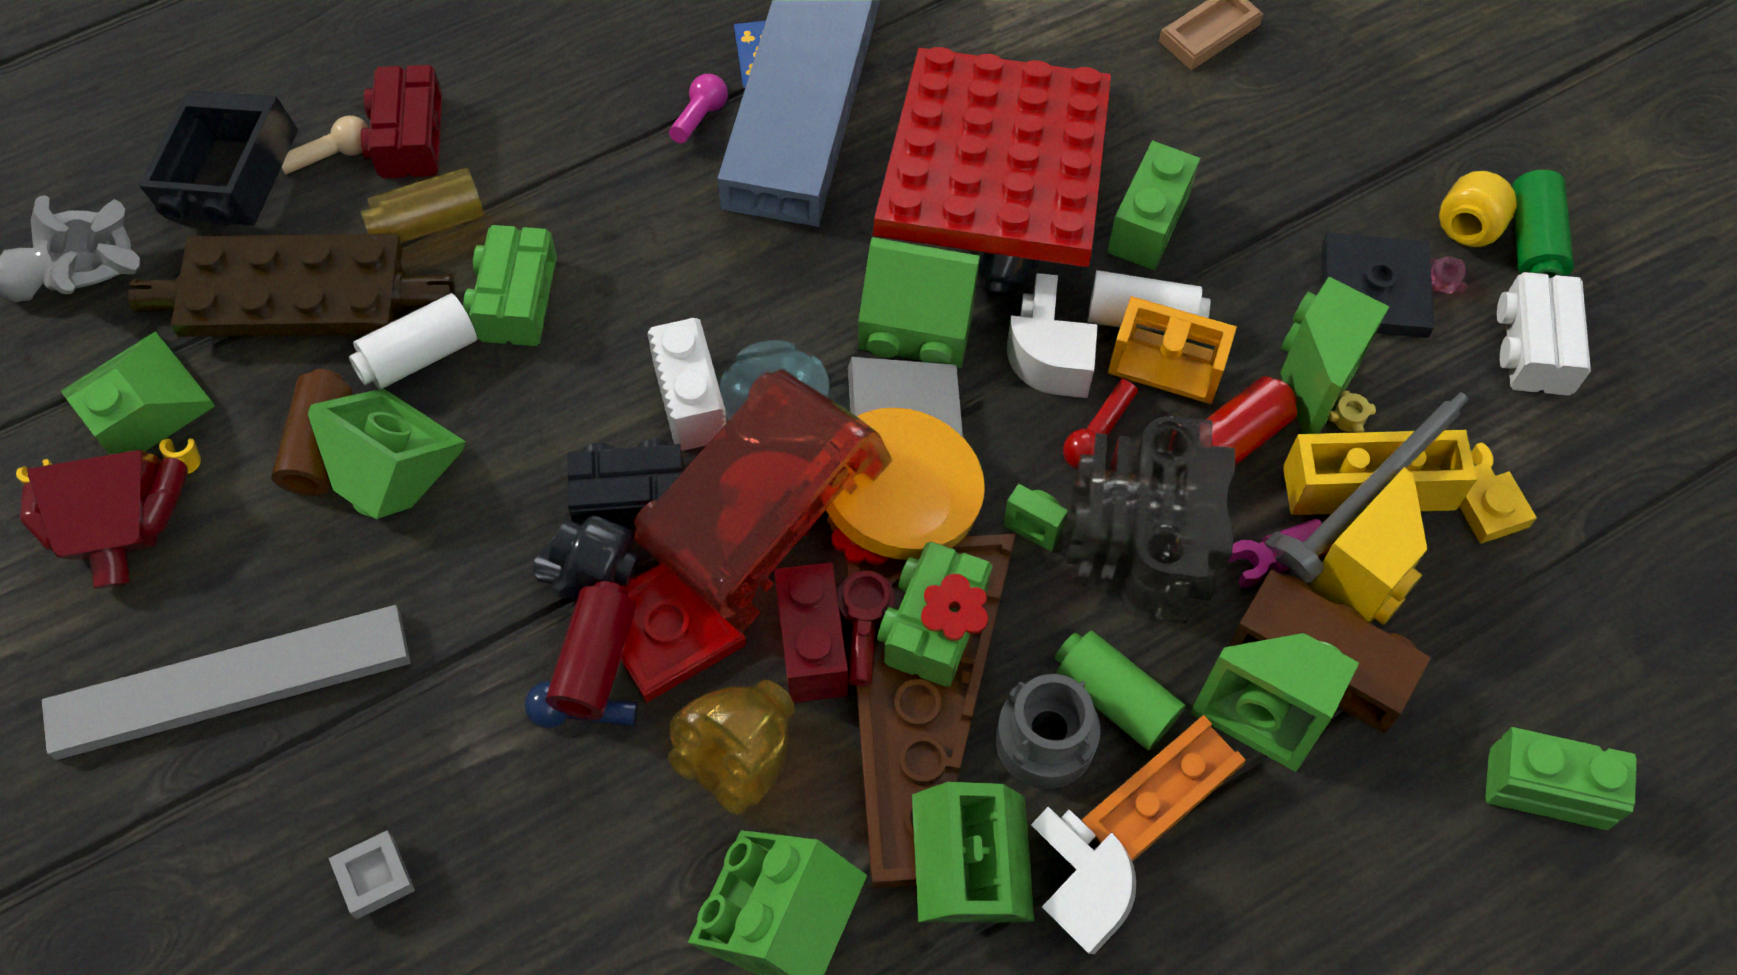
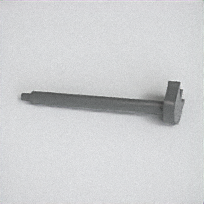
[1264,392,1469,583]

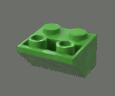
[912,782,1034,922]
[688,830,867,975]

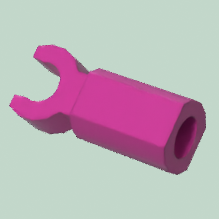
[1225,519,1331,588]

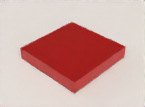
[620,549,747,703]

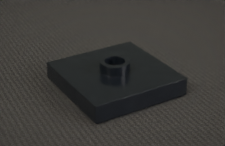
[1322,232,1434,338]

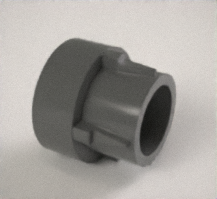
[996,674,1100,789]

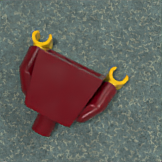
[16,439,201,589]

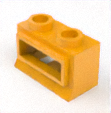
[1108,296,1237,404]

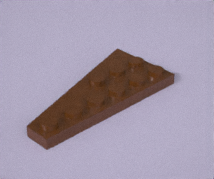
[846,533,1016,889]

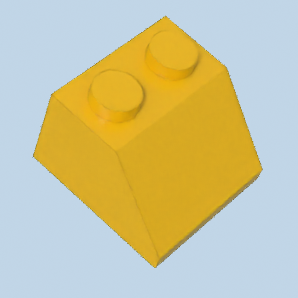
[1309,467,1427,625]

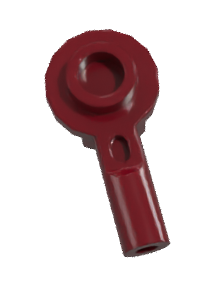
[837,571,895,686]

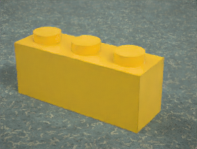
[1283,430,1477,515]

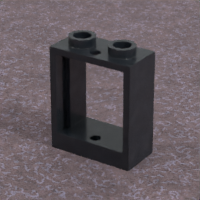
[139,90,298,226]

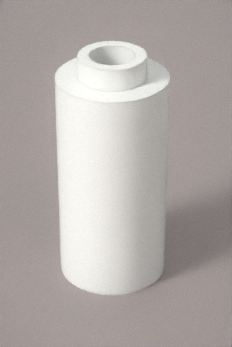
[1087,270,1211,335]
[349,293,477,390]

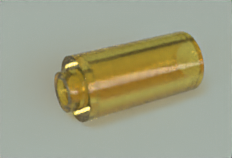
[361,167,485,242]

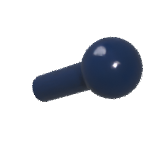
[524,681,638,728]

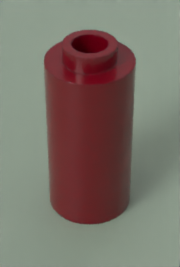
[545,581,637,720]

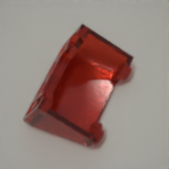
[634,369,893,634]

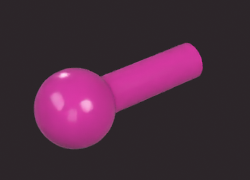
[669,74,728,143]

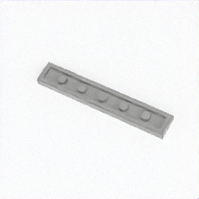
[42,605,411,760]

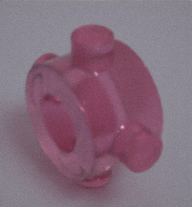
[1430,257,1468,294]

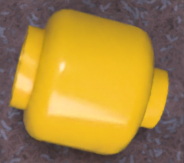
[1439,171,1517,247]

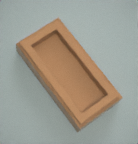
[1159,0,1263,71]

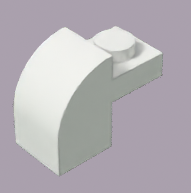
[1007,273,1097,398]
[1031,807,1136,954]

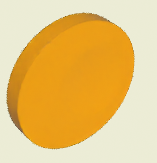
[819,408,984,560]

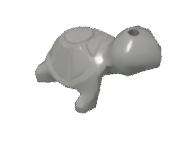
[0,195,140,302]

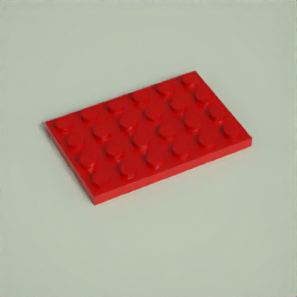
[873,47,1111,267]

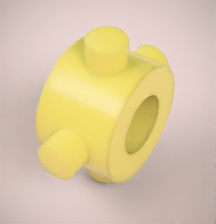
[1328,391,1376,433]

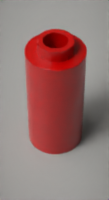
[1179,376,1297,482]

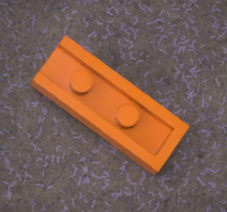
[1081,715,1246,862]

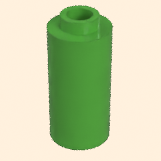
[1054,630,1186,751]

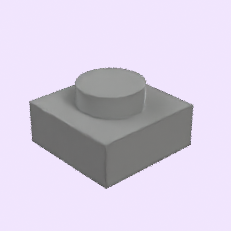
[329,830,415,920]

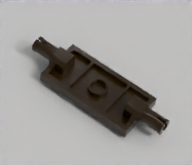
[128,234,455,337]

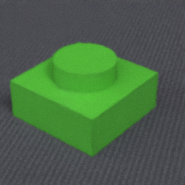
[1003,483,1068,552]

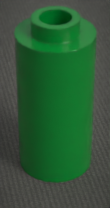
[1512,170,1574,278]

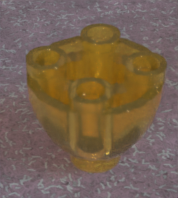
[668,680,795,815]

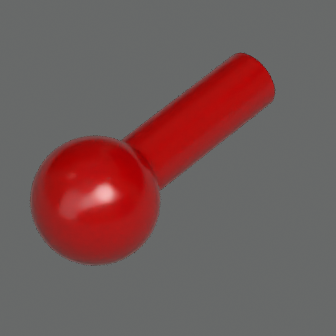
[1063,379,1139,471]

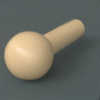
[282,115,369,175]

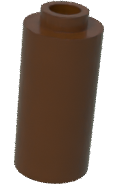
[271,369,353,496]

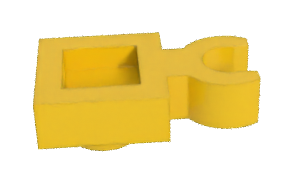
[1459,442,1537,544]

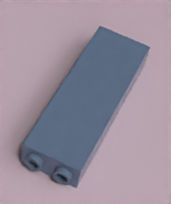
[718,0,881,227]

